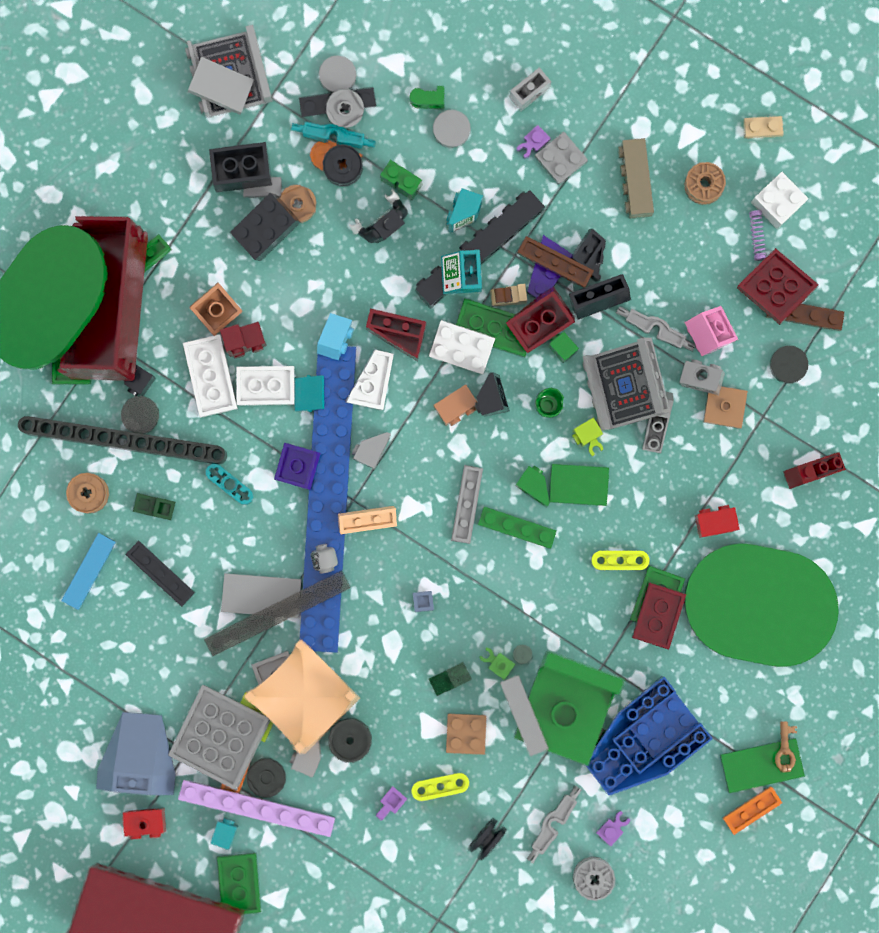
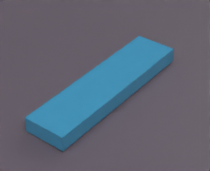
[61,533,116,610]

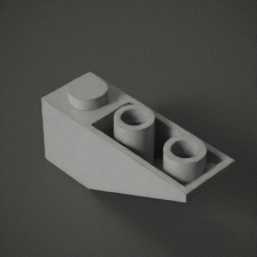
[642,391,674,453]
[290,740,321,778]

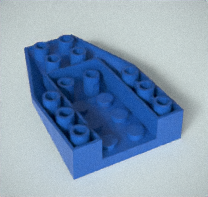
[585,676,713,796]

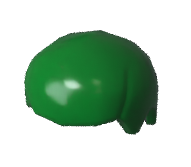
[535,387,564,418]

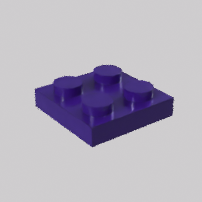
[274,443,321,490]

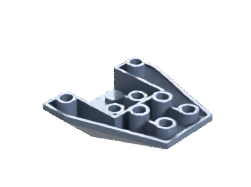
[96,712,176,795]

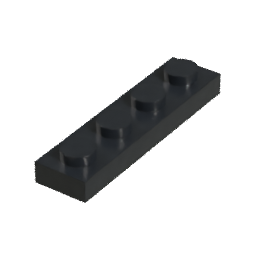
[299,87,376,117]
[125,540,196,607]

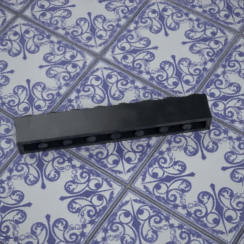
[415,190,545,309]

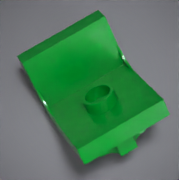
[513,651,625,766]

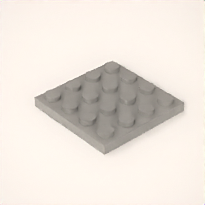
[168,685,270,790]

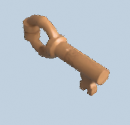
[775,721,797,772]

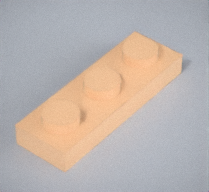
[338,506,397,534]

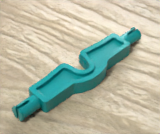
[291,122,376,149]

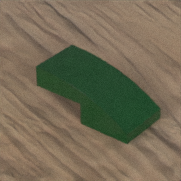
[132,493,176,520]

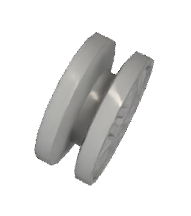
[573,856,615,901]

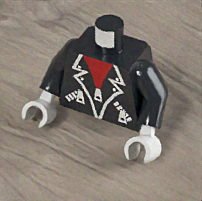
[349,189,408,243]

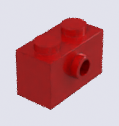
[695,505,740,538]
[123,808,166,840]

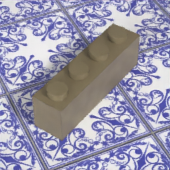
[618,138,654,219]

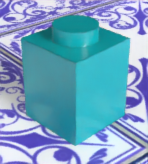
[210,818,238,850]

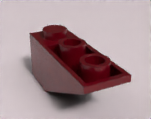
[783,452,846,489]

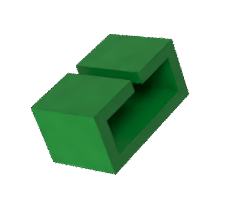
[380,159,422,200]

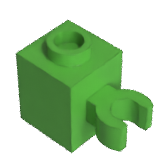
[479,647,515,680]

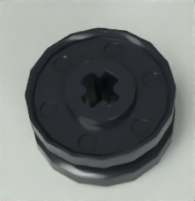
[323,145,363,187]
[468,817,507,861]

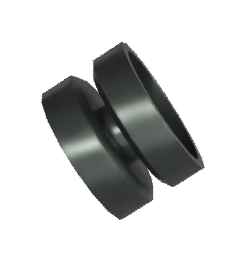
[329,718,372,763]

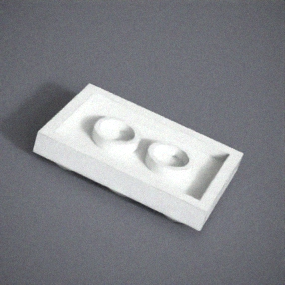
[429,320,495,374]
[236,366,295,406]

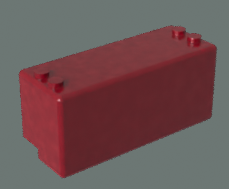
[58,216,148,381]
[68,863,244,933]

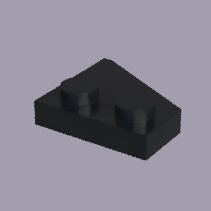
[570,228,606,282]

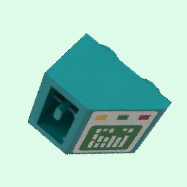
[446,188,483,233]
[441,250,482,294]

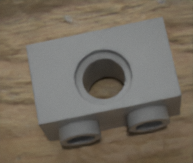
[509,67,551,111]
[679,360,725,395]

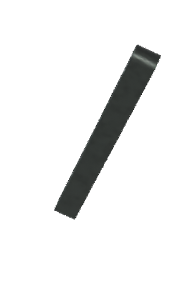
[18,416,227,464]

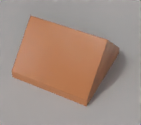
[189,282,243,336]

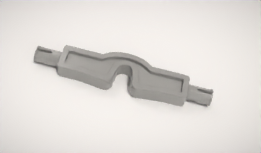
[616,306,696,352]
[527,785,582,863]

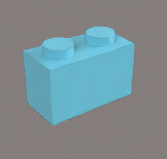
[317,313,354,361]

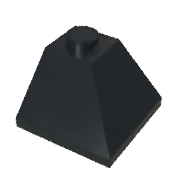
[475,372,510,417]

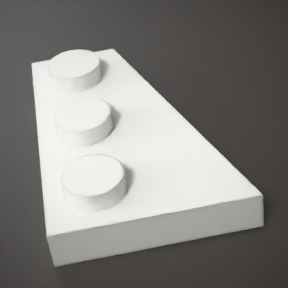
[345,350,394,410]

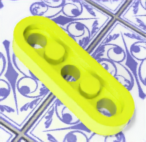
[591,551,650,570]
[412,773,469,801]

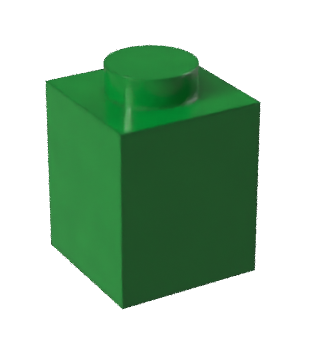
[548,332,579,363]

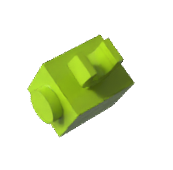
[572,417,603,457]

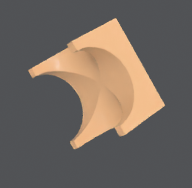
[244,640,360,754]

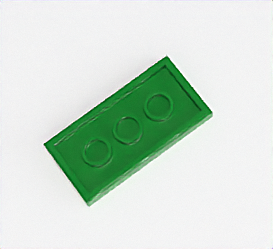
[456,298,527,358]
[720,738,805,793]

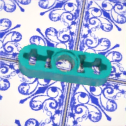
[206,464,254,505]

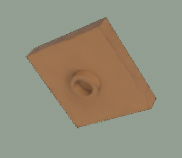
[703,386,747,429]

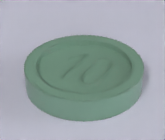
[513,645,532,664]

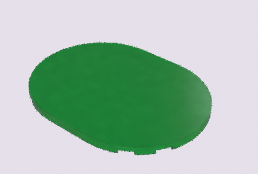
[0,225,107,370]
[685,544,839,667]

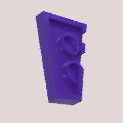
[527,235,572,299]

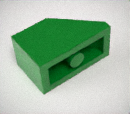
[515,466,550,508]

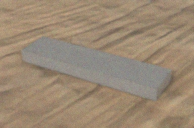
[451,465,483,544]
[500,675,548,756]

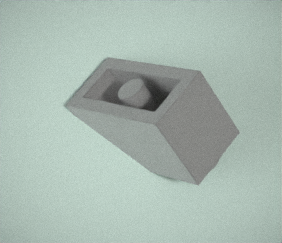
[352,432,391,470]

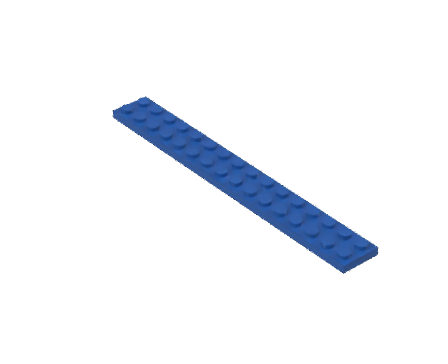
[299,346,356,653]

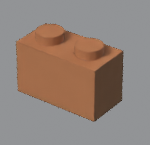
[434,384,477,426]

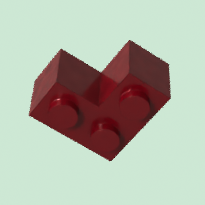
[220,321,267,359]

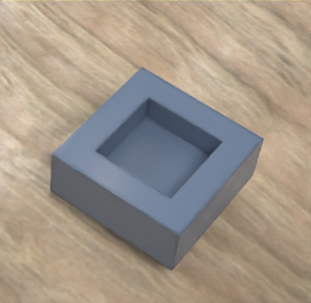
[413,591,434,612]

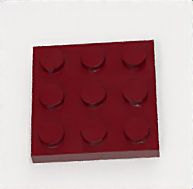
[737,248,819,325]

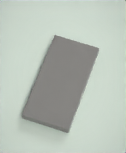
[221,573,302,618]

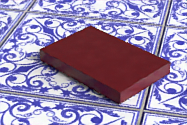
[632,583,686,650]

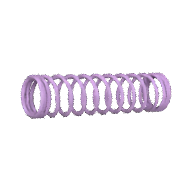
[749,210,766,260]

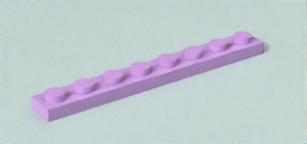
[178,779,335,837]

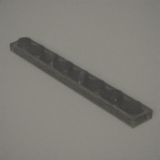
[204,570,351,656]

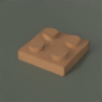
[446,714,486,755]

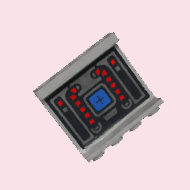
[185,25,273,118]
[583,337,670,431]

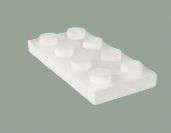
[183,335,238,418]

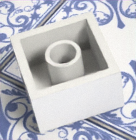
[751,172,808,229]

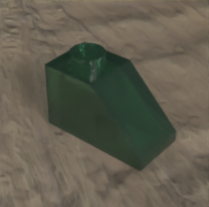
[429,662,472,696]

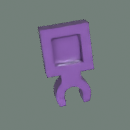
[517,125,551,159]
[596,811,630,847]

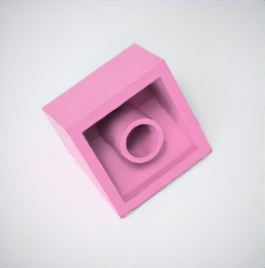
[685,306,738,356]

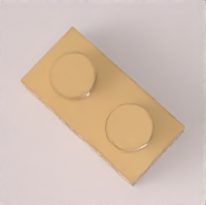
[743,116,783,139]

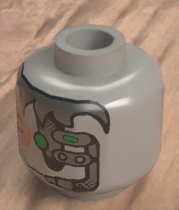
[311,544,338,573]

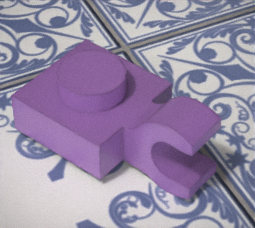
[376,786,407,821]

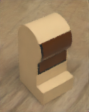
[490,284,527,306]

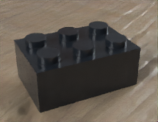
[209,142,272,193]
[230,193,301,261]

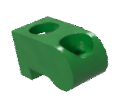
[410,86,444,109]

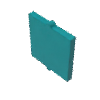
[295,375,324,412]

